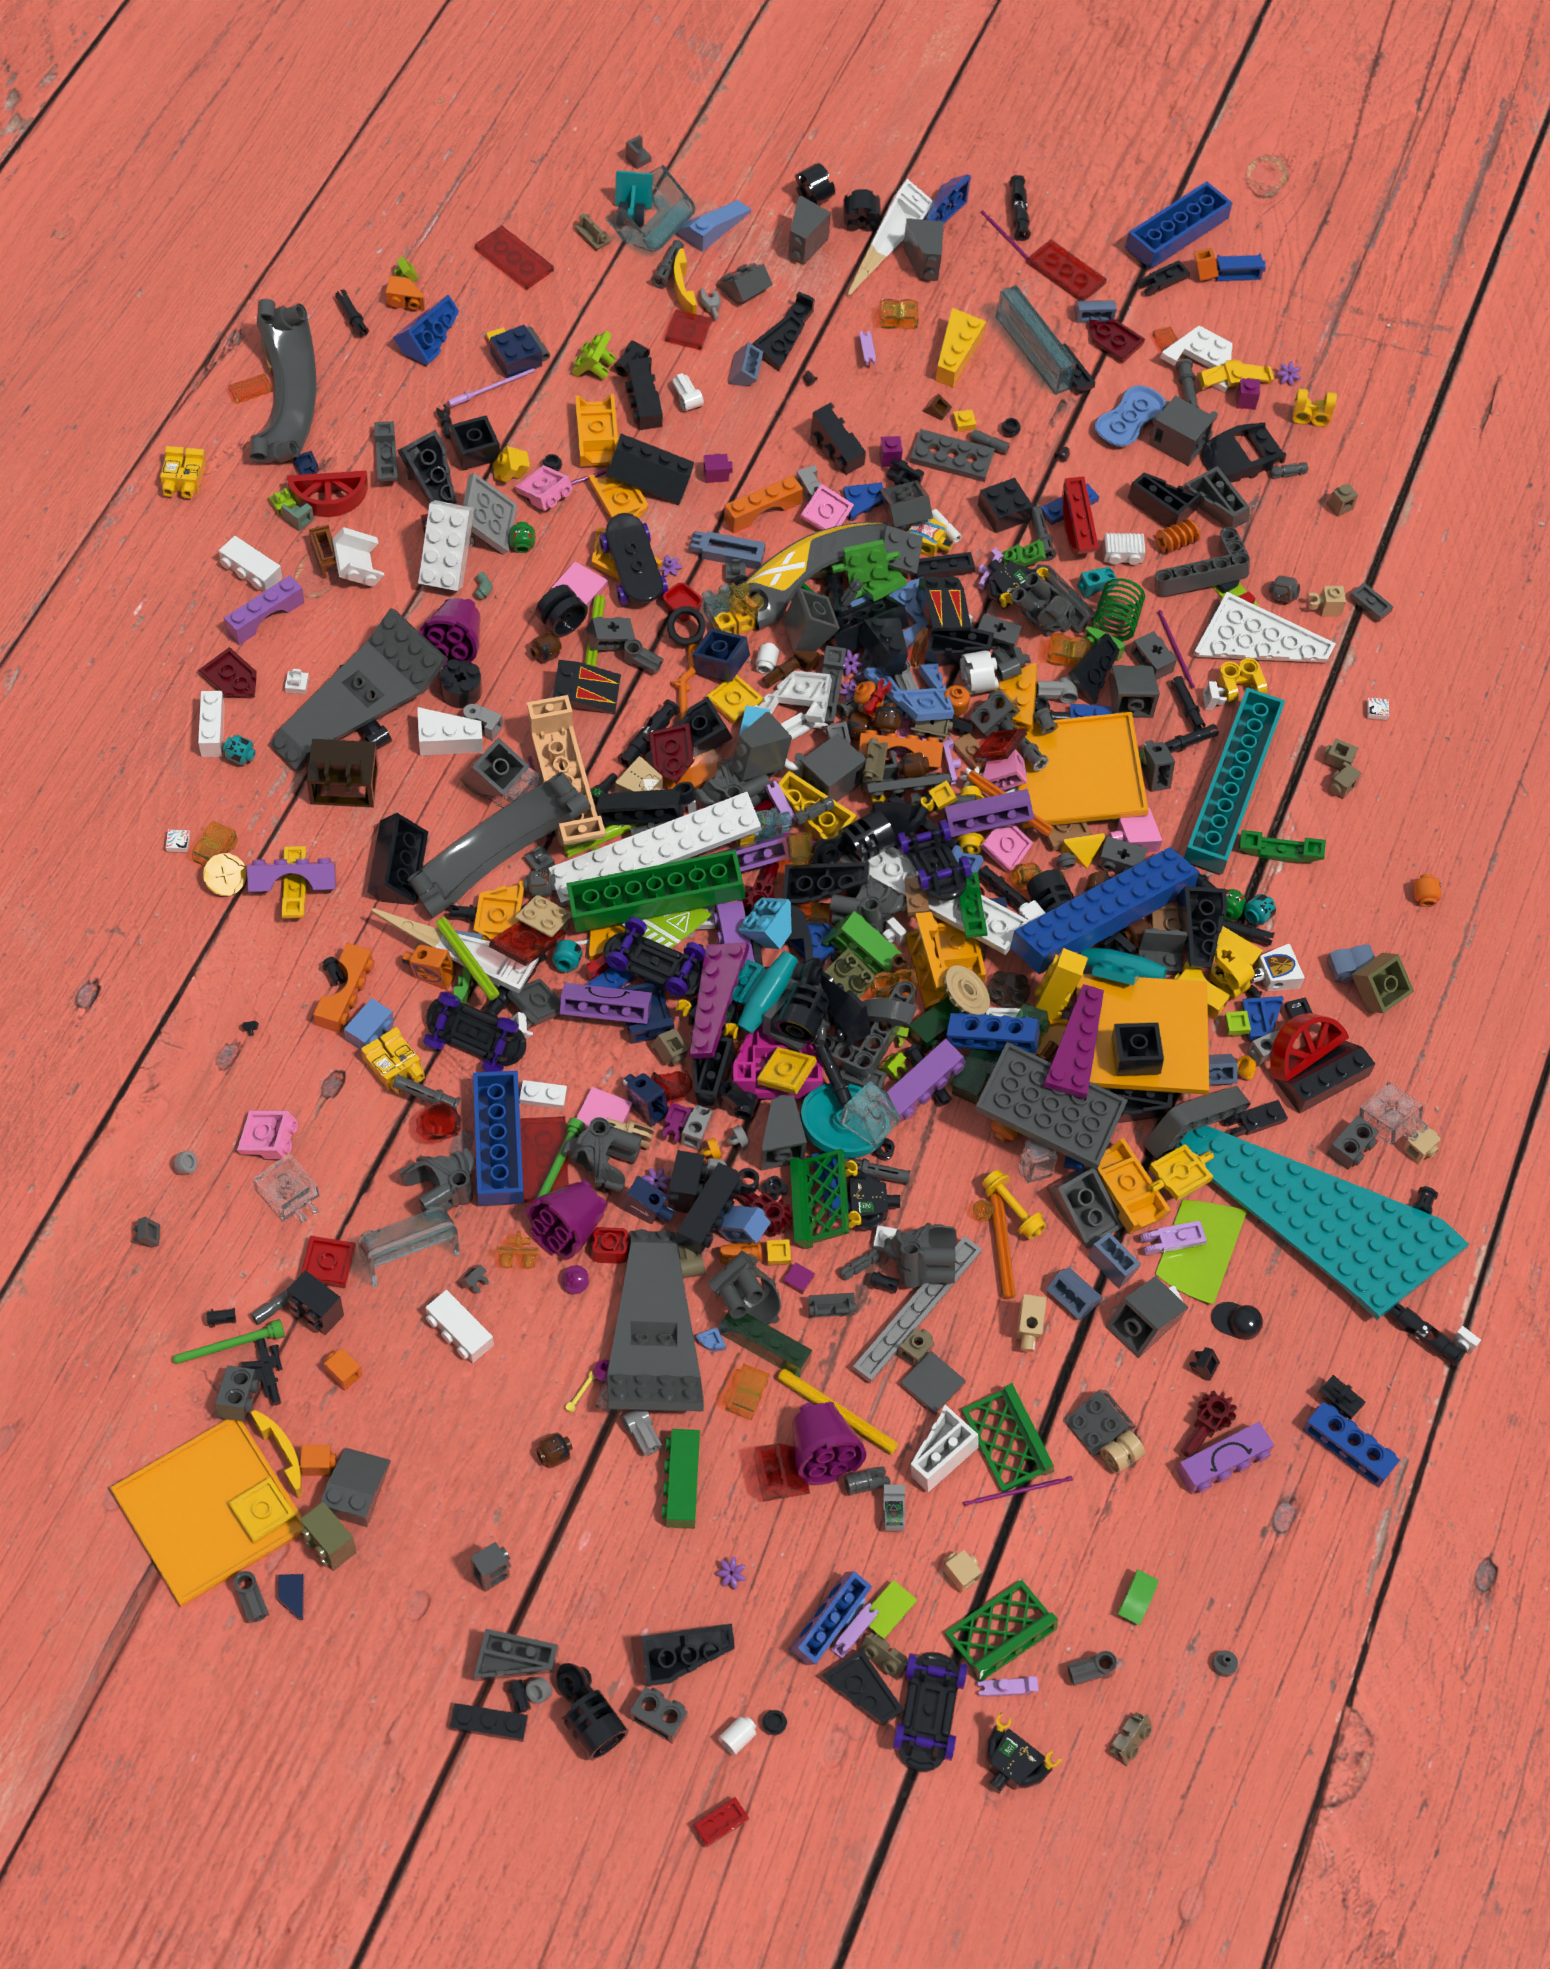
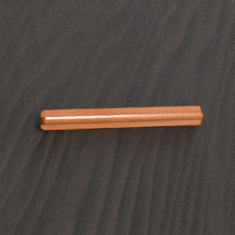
[967,770,1053,837]
[990,1193,1016,1299]

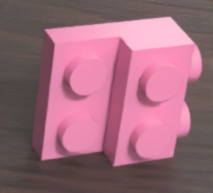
[515,465,573,511]
[237,1111,298,1159]

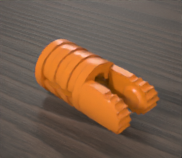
[720,1241,762,1264]

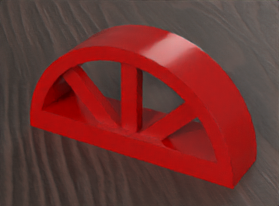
[287,470,368,517]
[1062,476,1099,554]
[1270,1013,1349,1082]

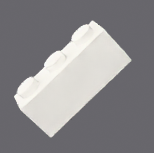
[218,536,282,592]
[198,691,225,757]
[425,1290,494,1363]

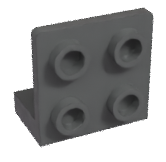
[1138,928,1187,975]
[763,989,807,1051]
[1066,1390,1136,1455]

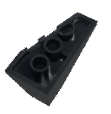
[397,430,457,504]
[1177,886,1227,969]
[819,971,871,1047]

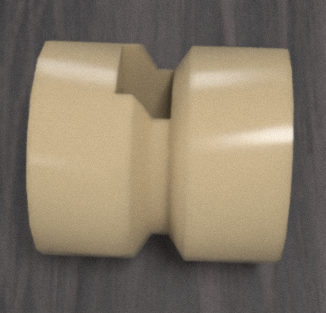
[1100,1430,1145,1474]

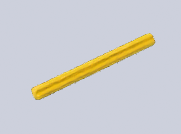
[778,1369,898,1454]

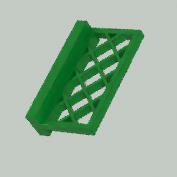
[790,1149,850,1249]
[962,1383,1054,1492]
[945,1580,1058,1682]

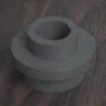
[1055,852,1076,870]

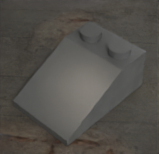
[880,480,933,529]
[1047,1167,1124,1248]
[320,1447,391,1527]

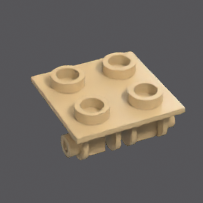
[515,895,572,938]

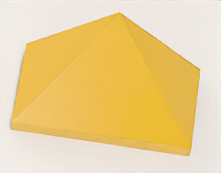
[1061,833,1105,868]

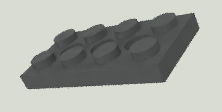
[910,429,995,482]
[860,772,951,796]

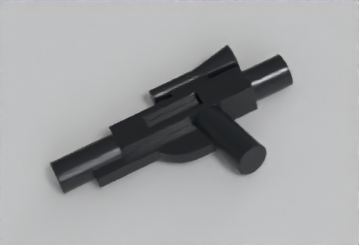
[241,1338,282,1406]

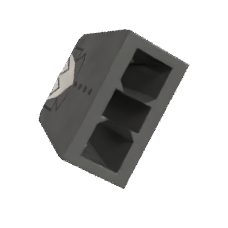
[1141,740,1175,792]

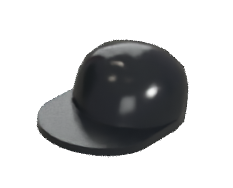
[1212,1302,1263,1340]

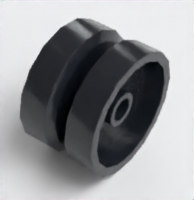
[535,584,588,637]

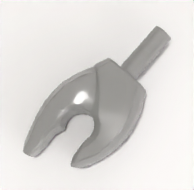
[700,288,721,320]

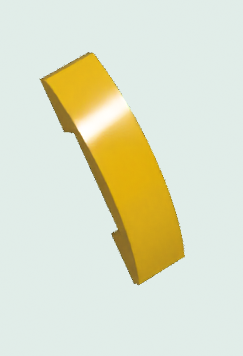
[674,248,697,318]
[282,846,306,918]
[251,1410,303,1498]

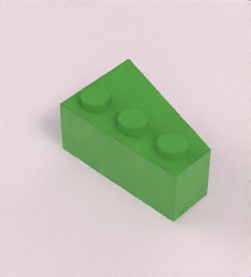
[822,911,902,978]

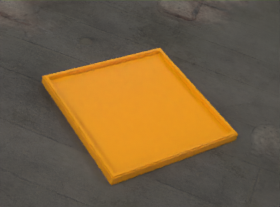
[1010,712,1149,828]
[1076,974,1209,1095]
[110,1419,302,1607]

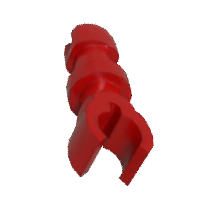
[864,678,892,714]

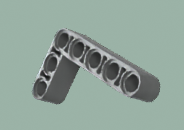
[1155,527,1250,596]
[815,981,916,1079]
[1143,1086,1251,1160]

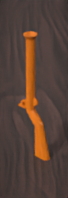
[670,644,699,721]

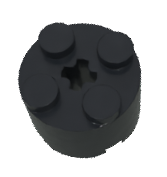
[795,163,835,205]
[843,189,881,231]
[439,659,482,708]

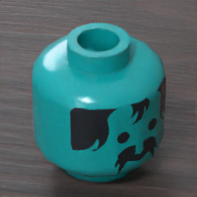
[223,735,256,765]
[1244,894,1276,925]
[552,940,583,972]

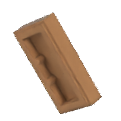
[953,732,989,773]

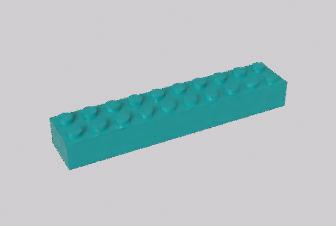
[1184,688,1286,874]

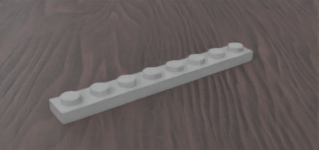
[852,1236,982,1383]

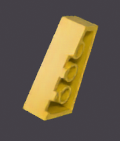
[936,308,987,388]
[778,771,857,840]
[1031,948,1088,1024]

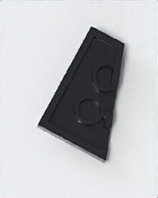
[752,312,805,371]
[1068,633,1119,705]
[821,1649,904,1726]

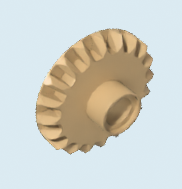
[943,965,990,1015]

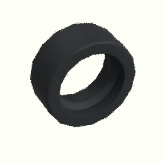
[667,606,706,646]

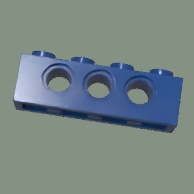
[947,1013,1040,1053]
[1303,1401,1400,1488]
[788,1571,872,1665]

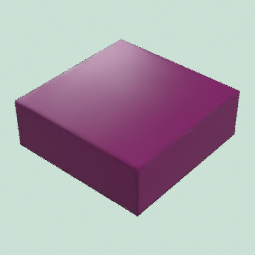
[783,1262,815,1294]

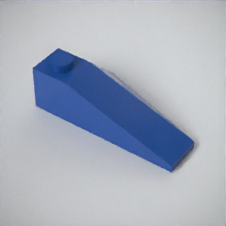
[926,174,971,223]
[393,295,459,365]

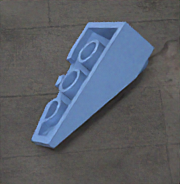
[675,200,751,252]

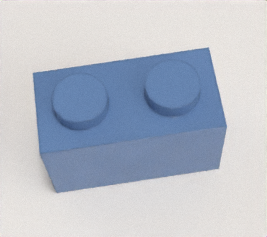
[344,998,394,1050]
[719,1205,771,1244]

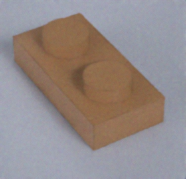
[904,877,929,918]

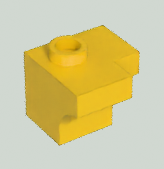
[493,446,530,483]

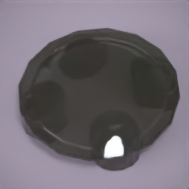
[987,971,1030,1008]

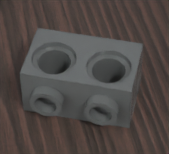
[969,689,1021,738]
[1327,1115,1379,1170]
[215,1365,259,1422]
[470,1541,511,1592]
[629,1687,688,1743]

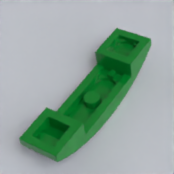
[1240,830,1326,862]
[959,872,988,938]

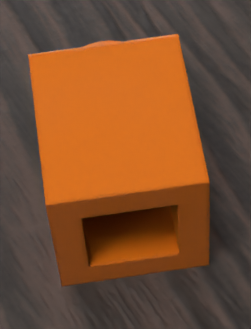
[1194,247,1219,281]
[324,1348,362,1391]
[300,1445,336,1476]

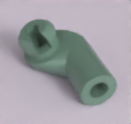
[475,572,493,599]

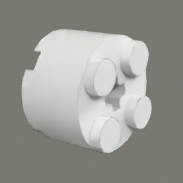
[960,650,999,695]

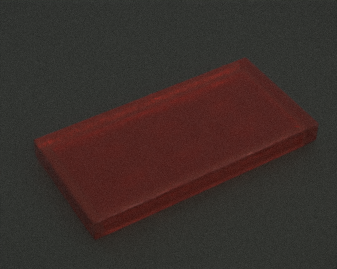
[474,225,554,290]
[1026,239,1107,301]
[488,921,566,966]
[520,1116,569,1203]

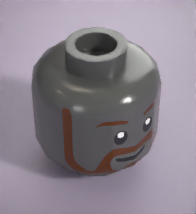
[1269,576,1300,603]
[524,870,556,898]

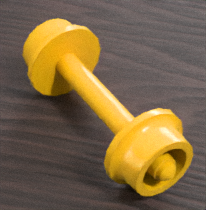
[956,786,984,855]
[982,1169,1047,1240]

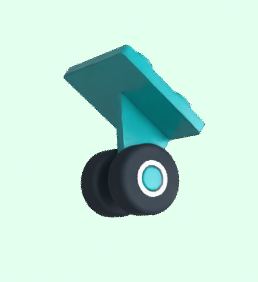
[615,170,653,226]

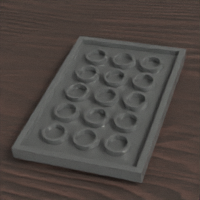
[974,1042,1128,1170]

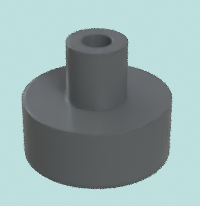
[1212,1650,1238,1677]

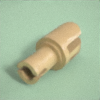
[606,1117,655,1149]

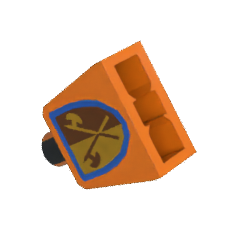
[402,945,456,990]

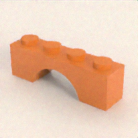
[724,475,803,533]
[858,730,943,769]
[313,943,375,1033]

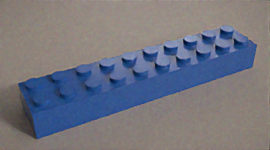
[1010,847,1199,975]

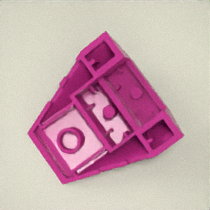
[733,1022,823,1099]

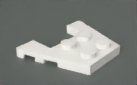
[1160,326,1232,393]
[753,671,832,723]

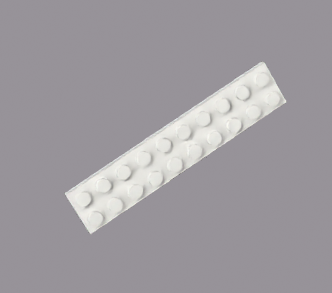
[548,792,762,906]
[838,847,1030,955]

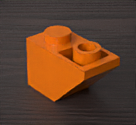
[386,276,425,311]

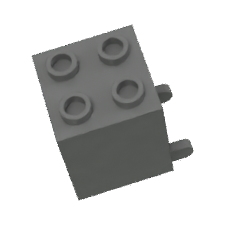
[1149,395,1218,466]
[793,733,866,802]

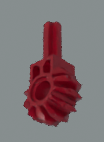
[740,862,779,916]
[736,1192,793,1237]
[1181,1390,1237,1457]

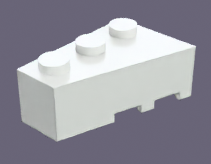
[418,707,483,756]
[911,1405,979,1492]

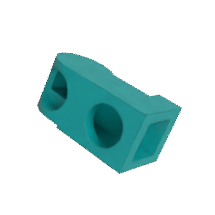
[1077,567,1119,599]

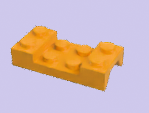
[575,394,618,466]
[906,912,948,1009]
[933,916,986,983]
[1084,1138,1171,1234]

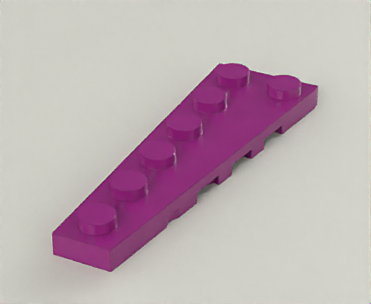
[690,942,749,1059]
[1043,984,1104,1099]

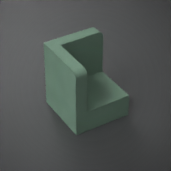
[281,503,314,531]

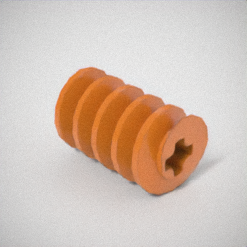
[1155,519,1200,553]

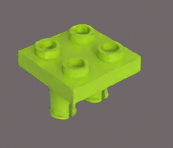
[571,331,616,380]

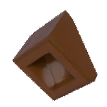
[923,394,952,420]
[794,650,819,672]

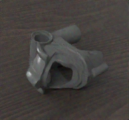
[1011,572,1075,636]
[695,756,771,807]
[830,875,906,934]
[561,1117,642,1193]
[398,1148,475,1222]
[884,1222,957,1288]
[708,1251,781,1326]

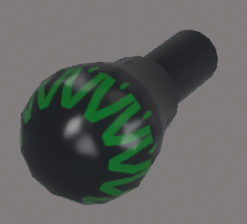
[590,773,617,804]

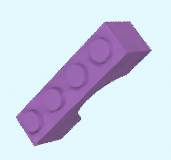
[224,575,304,645]
[247,858,337,892]

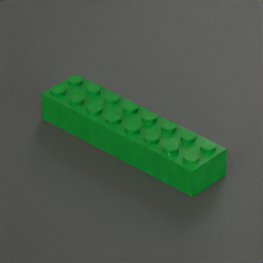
[566,850,746,932]

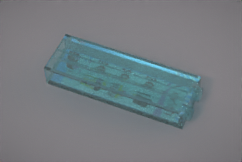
[996,285,1076,395]

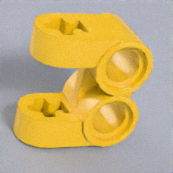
[1293,388,1337,427]
[1217,658,1267,703]
[1209,946,1255,1000]

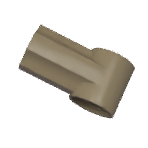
[675,1235,705,1278]

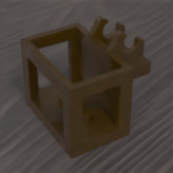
[307,739,379,808]

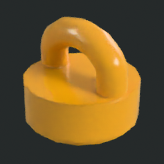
[1237,1055,1256,1080]
[700,1137,722,1159]

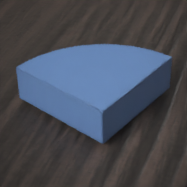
[695,1327,726,1351]

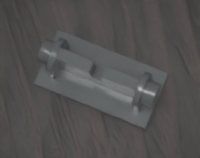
[808,1293,856,1318]

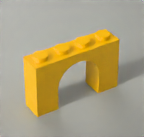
[1173,926,1263,1021]

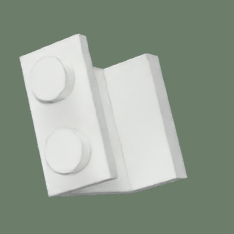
[332,527,384,587]

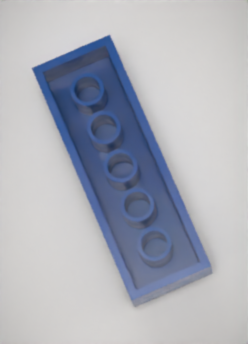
[1125,181,1233,269]
[473,1070,524,1206]

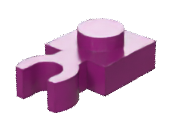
[662,1103,693,1144]

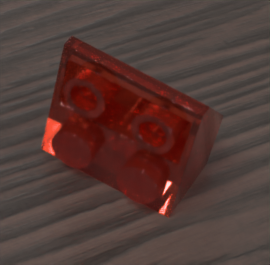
[754,1443,810,1502]

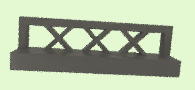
[1034,564,1100,632]

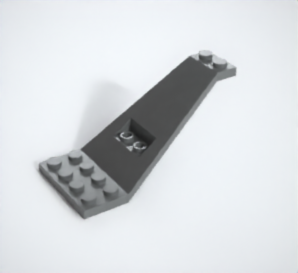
[270,608,448,770]
[606,1229,704,1411]

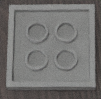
[463,473,517,554]

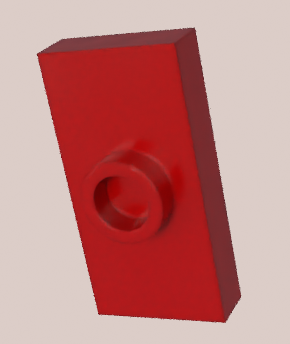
[693,1797,749,1848]

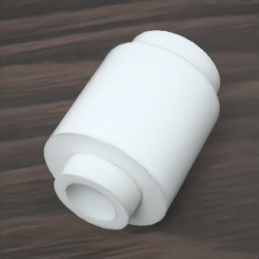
[755,643,779,674]

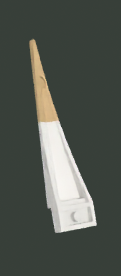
[846,179,934,297]
[371,908,539,994]

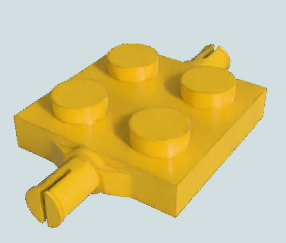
[1148,1144,1214,1201]

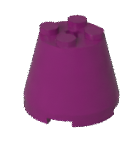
[419,598,481,667]
[525,1180,607,1260]
[792,1401,867,1485]

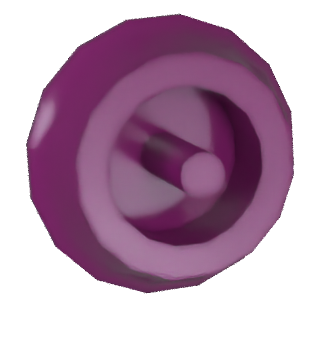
[562,1265,589,1294]
[592,1360,610,1384]

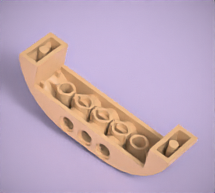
[527,695,606,846]

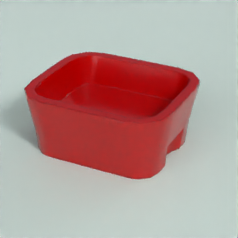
[663,583,703,622]
[590,1227,630,1264]

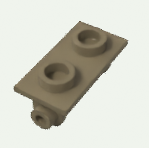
[574,213,612,249]
[909,718,953,740]
[863,738,888,783]
[859,1632,908,1680]
[1110,1712,1153,1766]

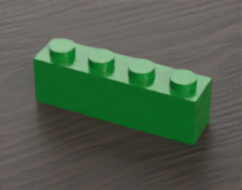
[662,1429,700,1529]

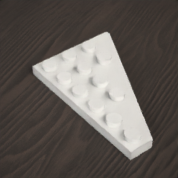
[1193,592,1336,663]

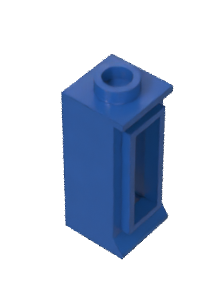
[1216,253,1266,282]

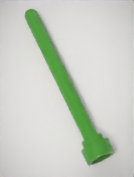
[537,1118,586,1198]
[173,1319,285,1364]

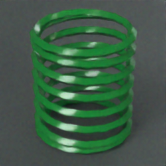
[1092,578,1146,642]

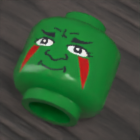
[509,521,535,553]
[1224,889,1246,920]

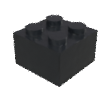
[449,415,500,470]
[978,478,1033,533]
[1111,1022,1164,1076]
[668,1150,708,1213]
[286,1270,344,1336]

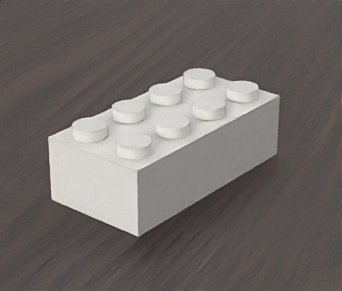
[418,500,474,591]

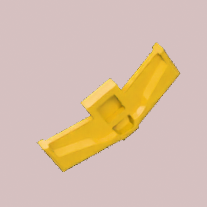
[1197,360,1274,390]

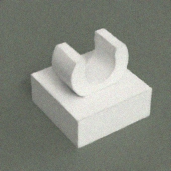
[285,669,309,695]
[1202,681,1227,710]
[882,917,907,947]
[511,1012,533,1039]

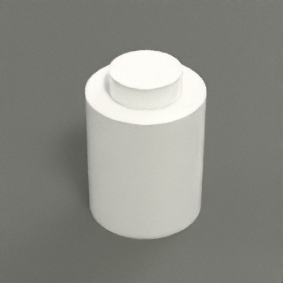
[718,1716,756,1756]

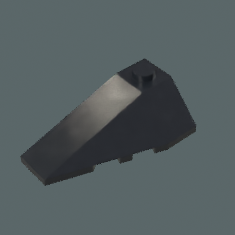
[646,697,733,766]
[782,862,870,905]
[631,1624,735,1687]

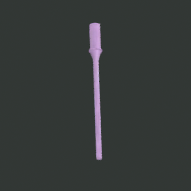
[447,368,535,408]

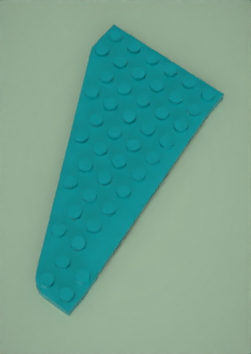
[1173,1126,1469,1320]

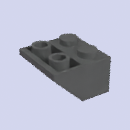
[717,263,773,303]

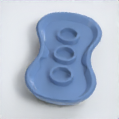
[1095,385,1166,447]

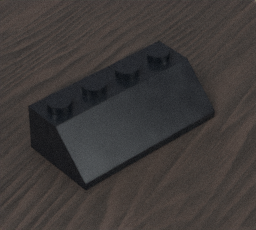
[605,433,694,505]
[825,595,909,653]
[367,813,429,905]
[1274,1041,1375,1114]

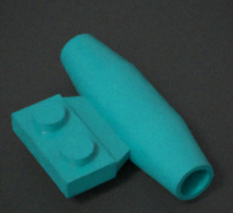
[1080,947,1167,985]
[732,951,798,1034]

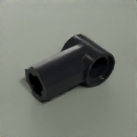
[614,340,650,377]
[359,719,392,750]
[718,1080,758,1120]

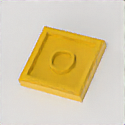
[706,675,764,725]
[757,1047,817,1095]
[229,1477,296,1544]

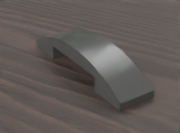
[374,421,398,482]
[822,645,846,723]
[862,999,917,1026]

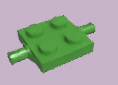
[832,539,900,584]
[853,568,907,601]

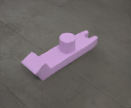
[859,330,876,365]
[978,547,1004,590]
[942,737,961,785]
[765,780,796,830]
[831,1603,879,1659]
[977,1676,1039,1697]

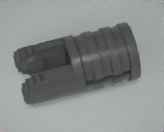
[844,1466,891,1496]

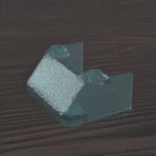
[605,165,695,252]
[358,1206,460,1288]

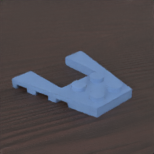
[848,577,929,650]
[864,664,954,722]

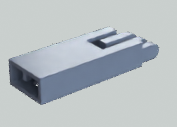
[689,531,766,569]

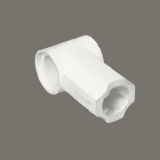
[672,373,704,411]

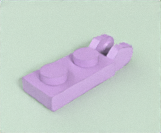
[1140,1221,1207,1255]

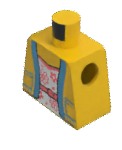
[908,518,954,557]

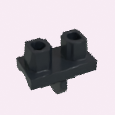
[886,459,924,486]
[1318,1375,1366,1420]

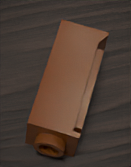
[309,525,339,578]

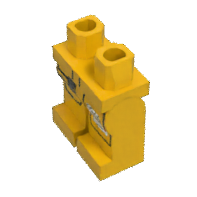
[160,446,206,499]
[361,1027,425,1094]

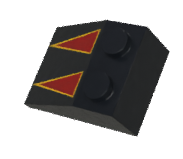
[916,576,971,631]
[553,660,621,714]

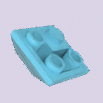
[738,898,792,949]

